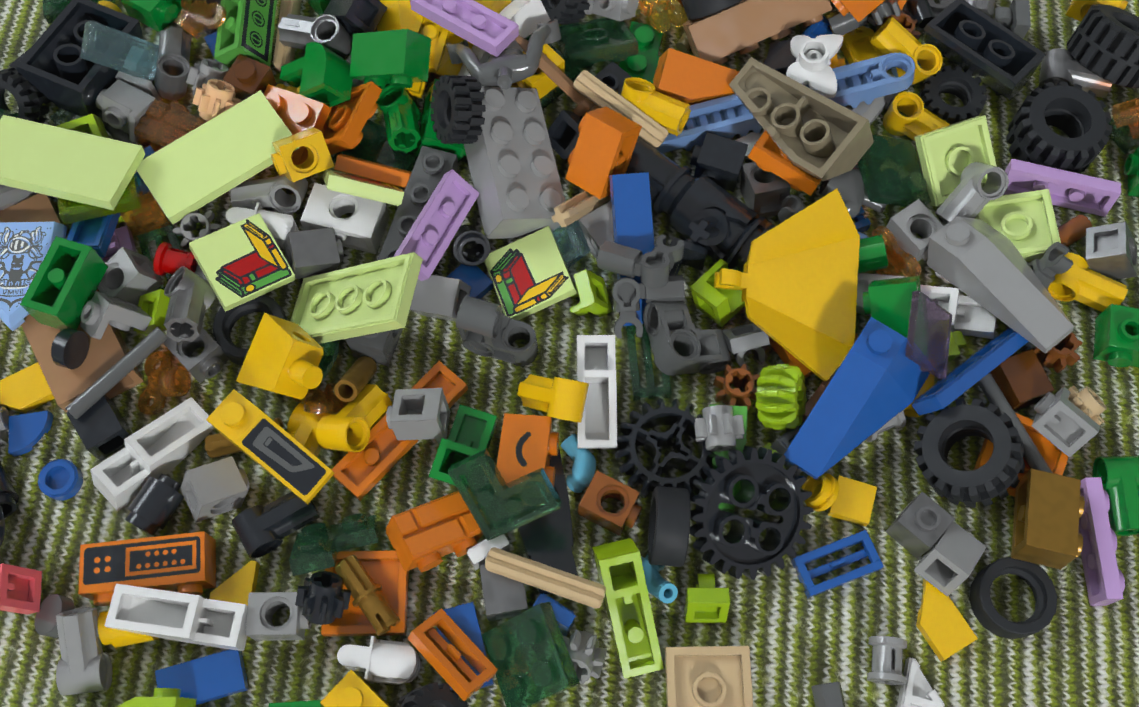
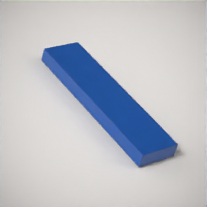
[609,172,655,326]
[912,327,1029,416]

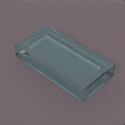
[80,20,159,81]

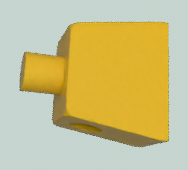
[236,313,324,400]

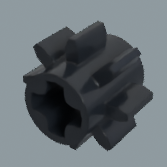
[295,571,351,625]

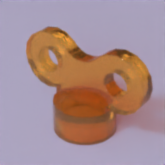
[174,0,227,40]
[872,226,922,277]
[138,351,191,416]
[293,383,349,414]

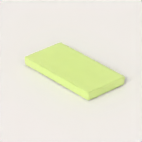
[137,90,300,224]
[0,115,145,210]
[290,252,423,344]

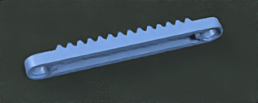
[647,53,915,153]

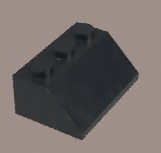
[16,0,146,117]
[924,0,1046,100]

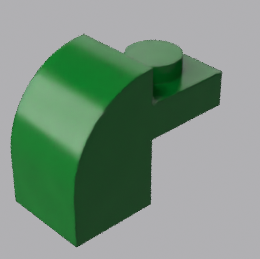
[280,42,353,107]
[429,404,499,491]

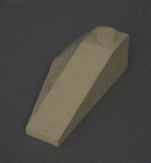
[729,57,874,182]

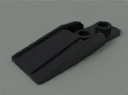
[510,449,578,594]

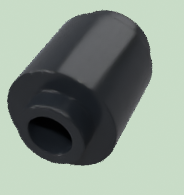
[125,473,184,536]

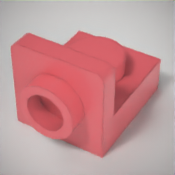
[0,563,42,615]

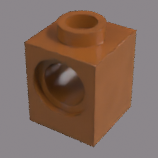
[578,470,643,536]

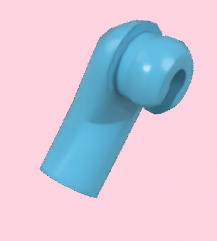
[561,434,597,493]
[641,554,678,604]

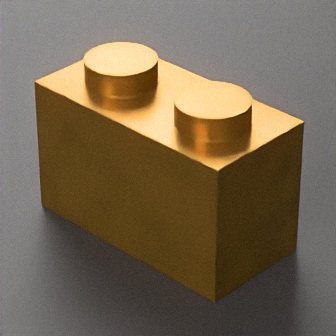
[1011,468,1085,570]

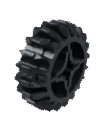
[614,398,717,498]

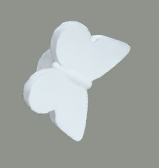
[786,34,843,98]

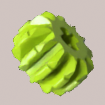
[755,364,807,430]

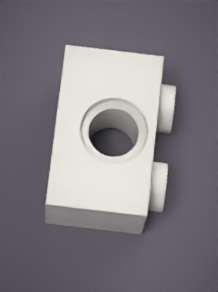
[300,183,390,254]

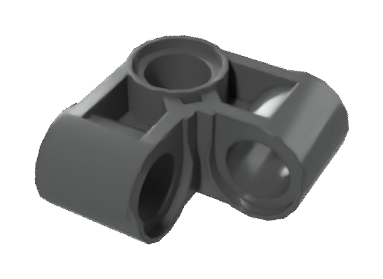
[456,295,538,366]
[643,301,732,376]

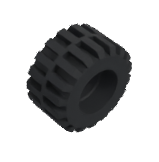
[1066,4,1139,89]
[1006,81,1112,174]
[914,398,1025,508]

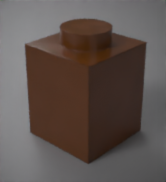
[222,54,277,101]
[988,349,1055,412]

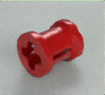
[153,242,198,276]

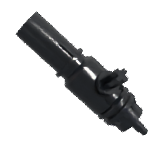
[626,136,775,272]

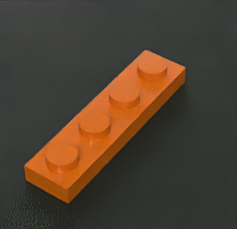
[331,361,468,501]

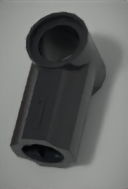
[232,491,320,559]

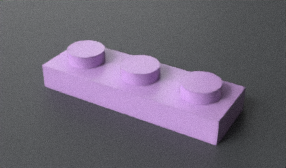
[410,0,519,57]
[1004,159,1121,217]
[393,169,480,281]
[1079,477,1125,606]

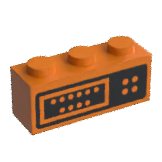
[78,531,216,606]

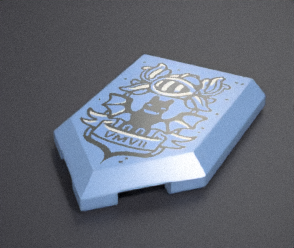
[0,222,67,331]

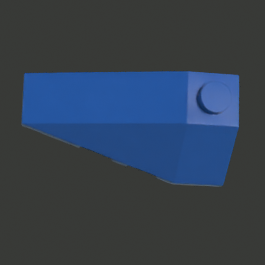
[784,317,932,479]

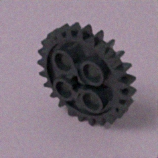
[689,445,814,580]

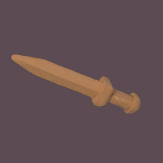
[515,35,600,116]

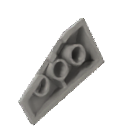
[927,216,1074,354]

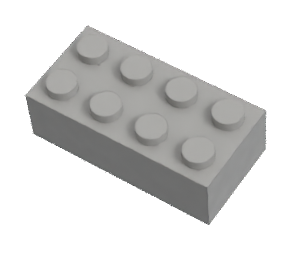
[464,86,565,239]

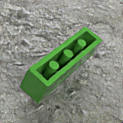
[214,0,278,68]

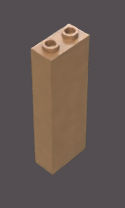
[0,193,144,412]

